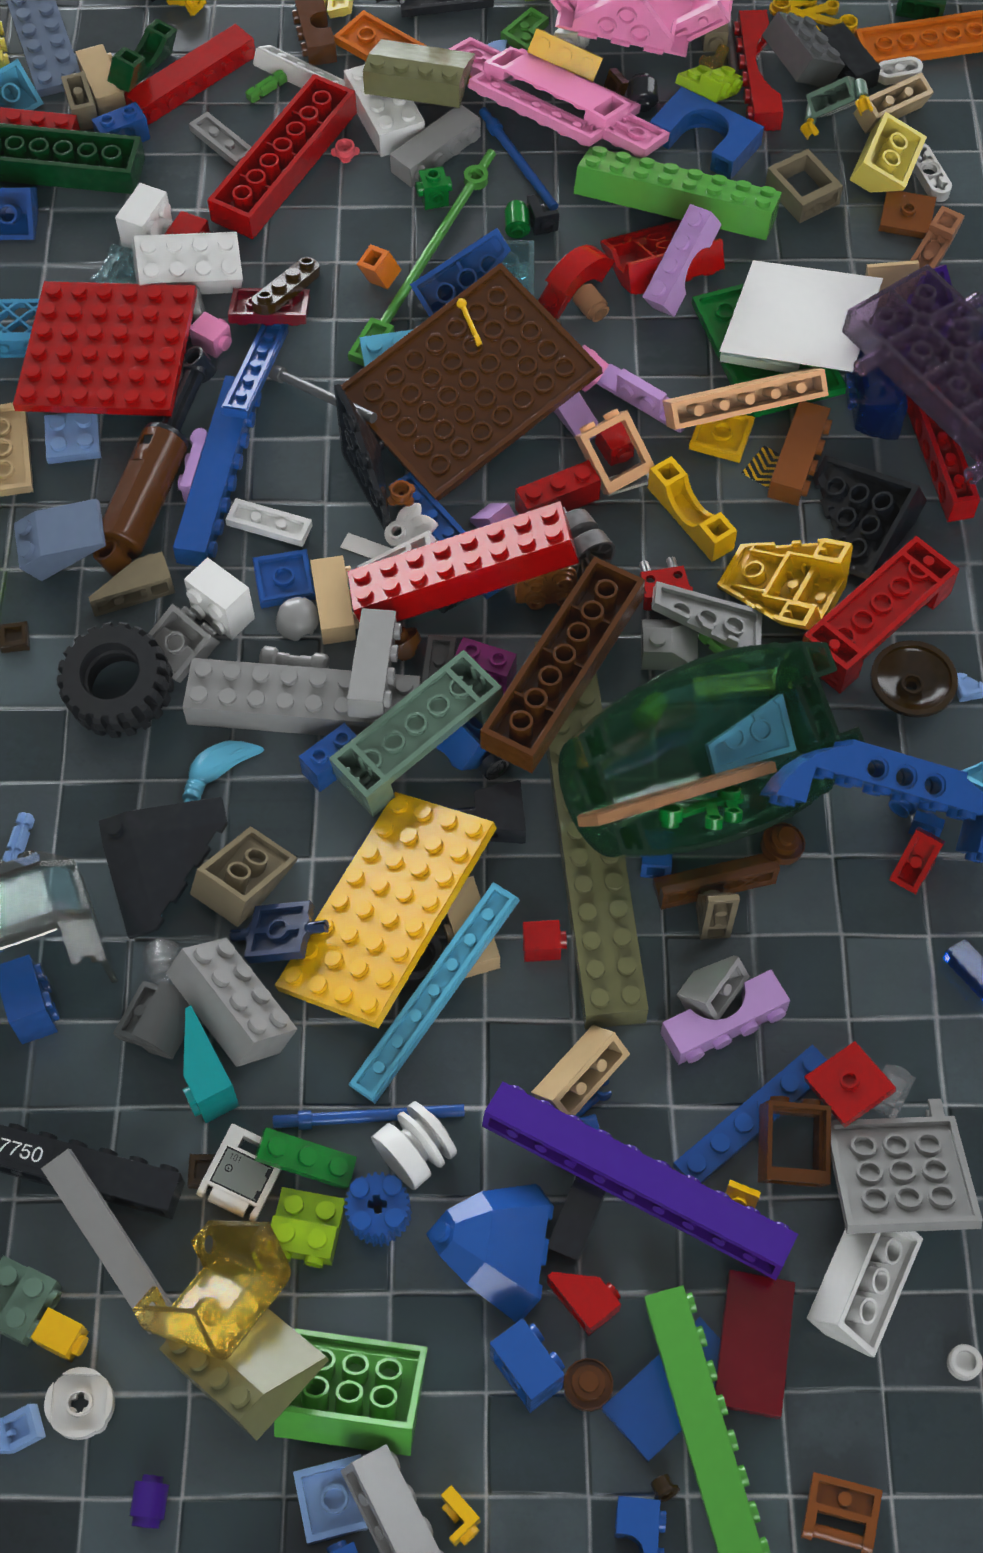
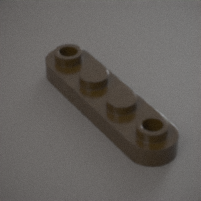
[252,257,320,315]

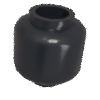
[627,73,659,112]

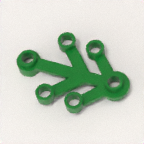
[658,785,744,830]

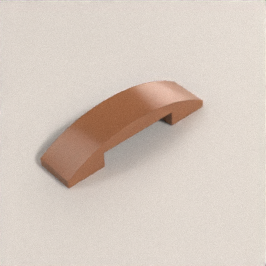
[910,206,965,273]

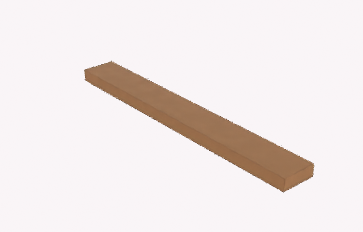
[577,761,777,827]

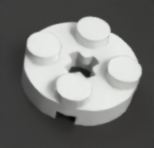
[44,1367,115,1440]

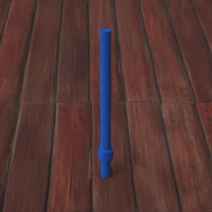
[479,107,559,211]
[273,1104,465,1130]

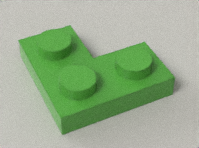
[501,7,549,51]

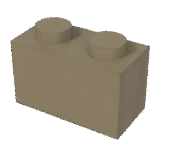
[61,71,98,131]

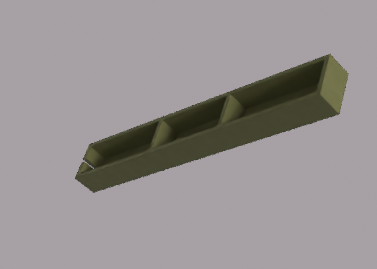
[534,642,649,1029]

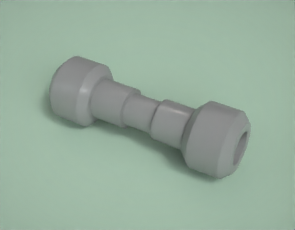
[259,646,330,669]

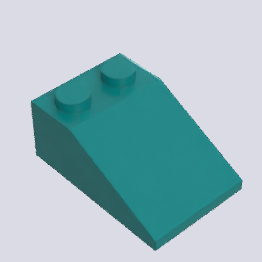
[182,1005,240,1124]

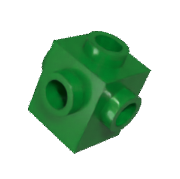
[415,166,452,210]

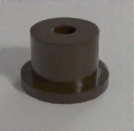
[650,1474,680,1503]

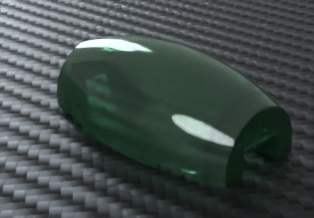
[558,641,865,857]

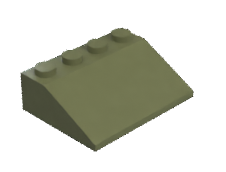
[363,39,475,108]
[159,1289,329,1441]

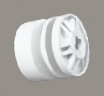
[371,1101,457,1190]

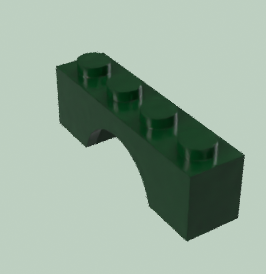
[107,18,177,93]

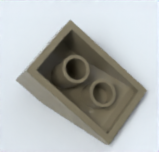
[190,826,298,927]

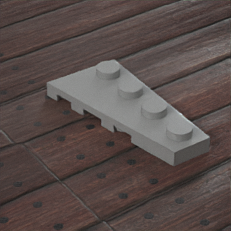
[651,581,763,660]

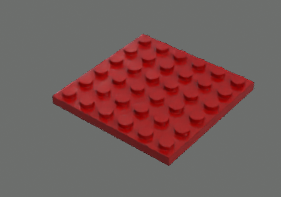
[13,281,198,417]

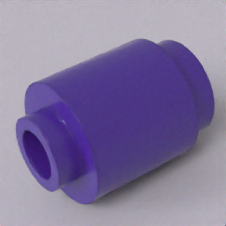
[129,1474,170,1529]

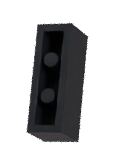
[820,22,881,89]

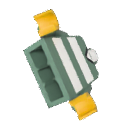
[800,76,873,140]

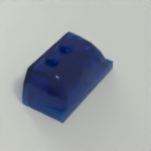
[844,322,908,440]

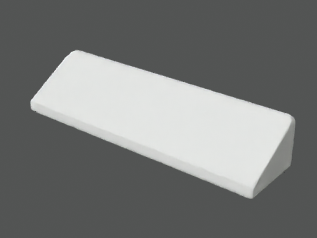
[253,45,345,88]

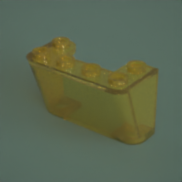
[132,1220,291,1360]

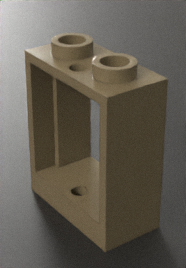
[765,149,843,223]

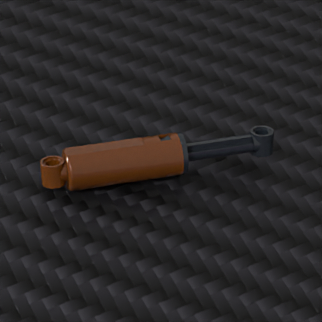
[93,346,217,577]

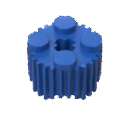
[344,1172,412,1247]

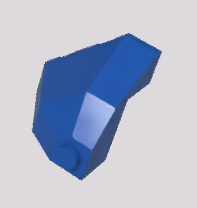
[426,1184,554,1322]

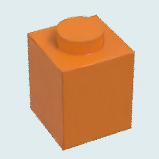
[356,244,402,290]

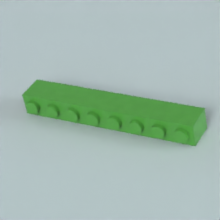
[644,1285,771,1553]

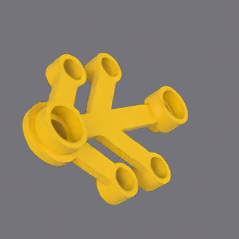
[769,0,858,34]

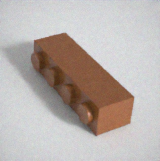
[767,401,833,506]

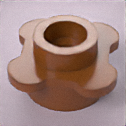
[387,480,416,507]

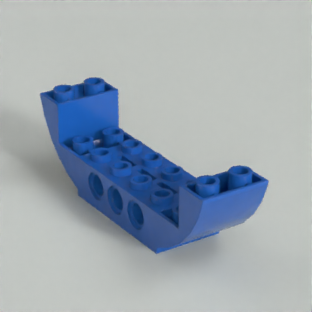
[760,739,983,863]

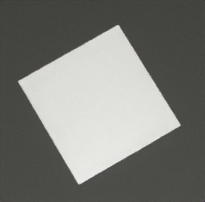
[719,260,883,372]

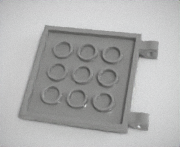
[831,1099,983,1234]

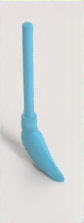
[161,740,264,917]

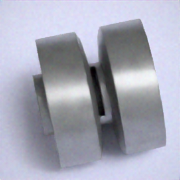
[565,509,615,582]

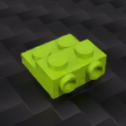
[675,65,743,103]
[265,1187,345,1268]

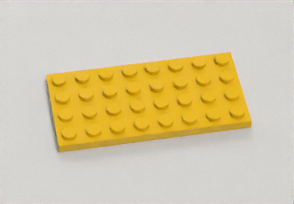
[275,792,497,1029]

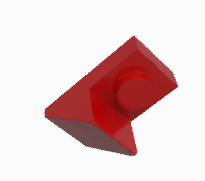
[889,827,945,895]

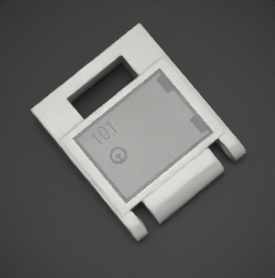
[196,1123,282,1223]

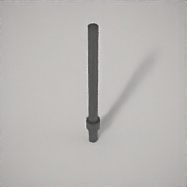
[269,365,377,423]

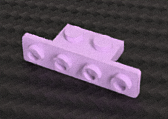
[596,364,685,433]

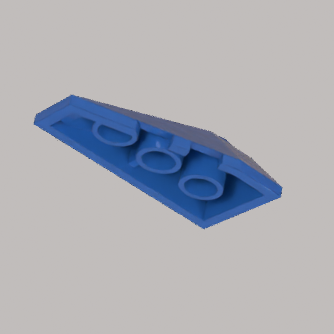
[410,228,511,317]

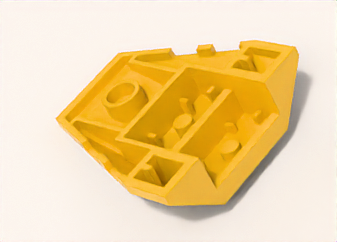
[717,538,853,630]

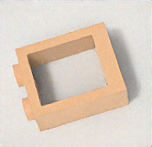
[574,408,655,495]

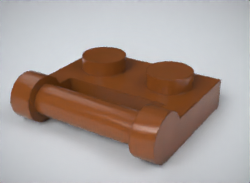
[801,1472,883,1553]

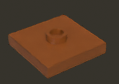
[878,191,937,239]

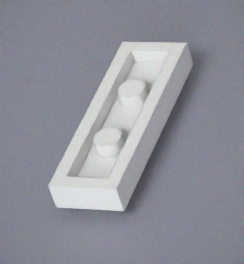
[225,498,313,547]

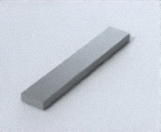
[41,1149,179,1335]

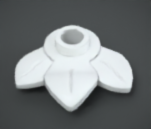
[384,503,438,547]

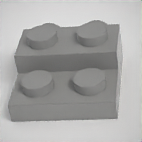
[148,604,220,683]

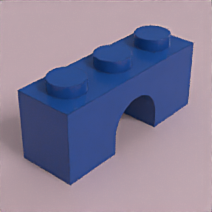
[614,1496,666,1553]

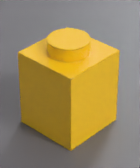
[30,1307,89,1363]

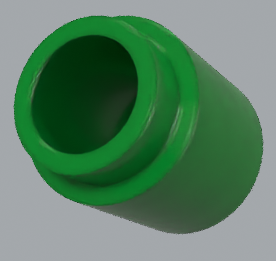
[504,200,530,239]

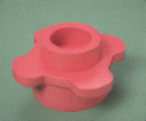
[331,138,360,163]

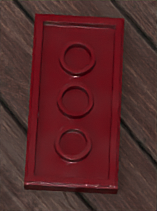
[714,1270,795,1419]

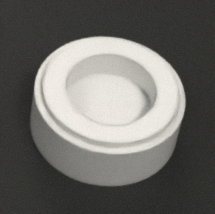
[947,1344,983,1381]

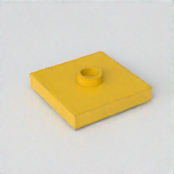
[689,414,755,463]

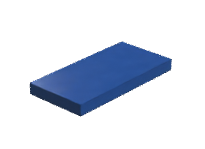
[601,1317,720,1463]

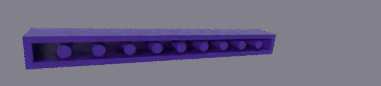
[482,1081,798,1280]

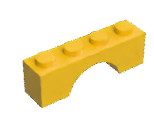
[647,456,737,562]

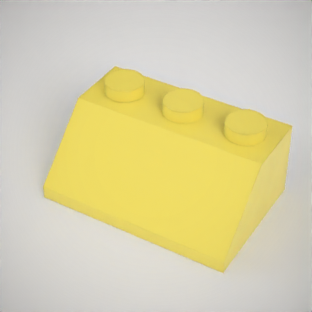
[850,112,927,193]

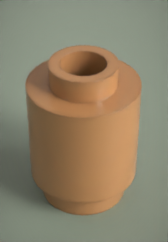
[573,284,609,322]

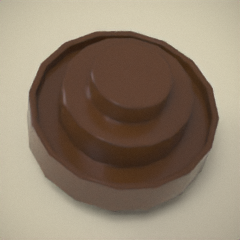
[395,627,422,661]
[760,822,806,865]
[563,1358,613,1412]

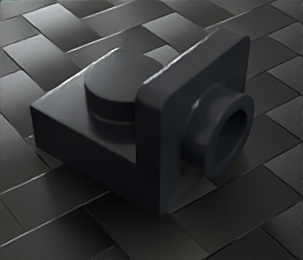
[527,194,559,236]

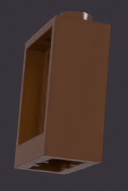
[758,1096,831,1188]

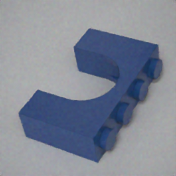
[650,87,764,180]

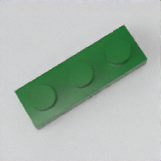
[254,1127,357,1190]

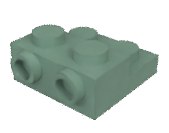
[0,1255,62,1347]

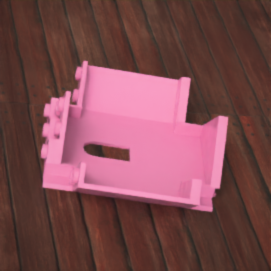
[550,0,733,58]

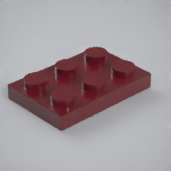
[228,288,310,326]

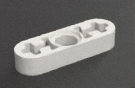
[913,143,952,202]

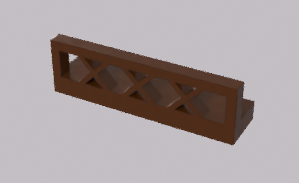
[653,853,780,910]

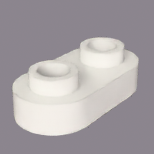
[878,56,923,85]

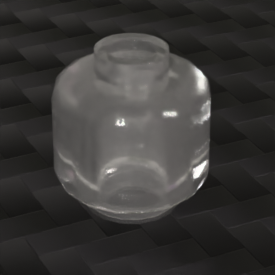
[142,939,181,985]

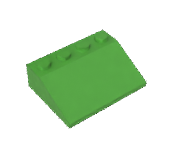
[274,1328,428,1456]

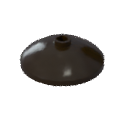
[870,640,958,718]

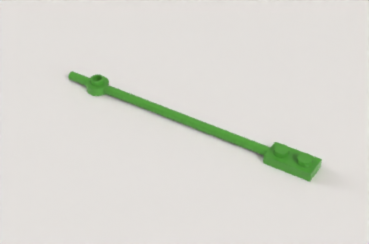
[348,149,496,366]

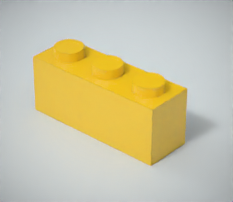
[527,28,603,82]

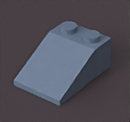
[14,499,106,581]

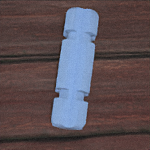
[2,812,35,869]

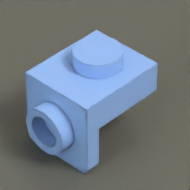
[0,1404,46,1454]

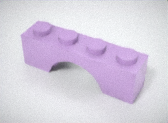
[643,204,722,317]
[660,970,790,1065]

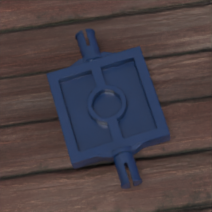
[229,900,329,964]

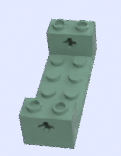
[329,650,503,817]

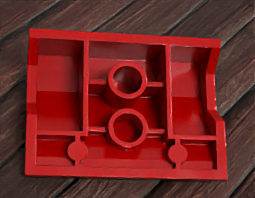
[600,220,725,295]

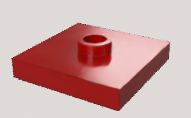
[804,1041,896,1128]

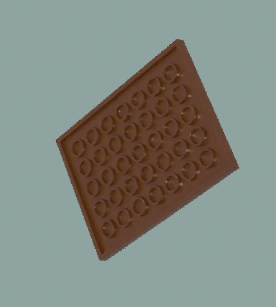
[340,263,603,501]

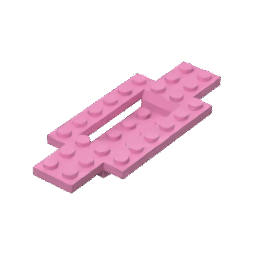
[449,37,670,158]

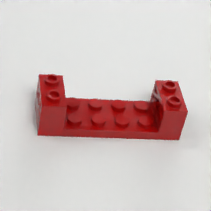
[798,535,960,694]

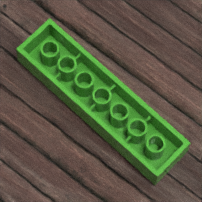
[573,146,782,240]

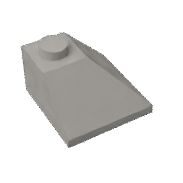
[641,619,698,671]

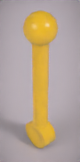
[456,298,482,346]

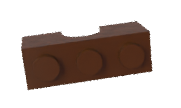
[292,0,337,66]

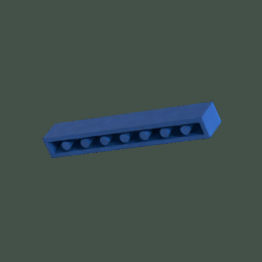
[173,375,262,566]

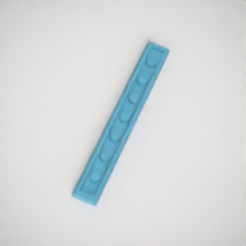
[348,882,520,1104]

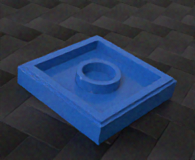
[252,549,316,608]

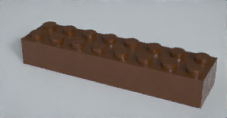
[480,556,645,773]

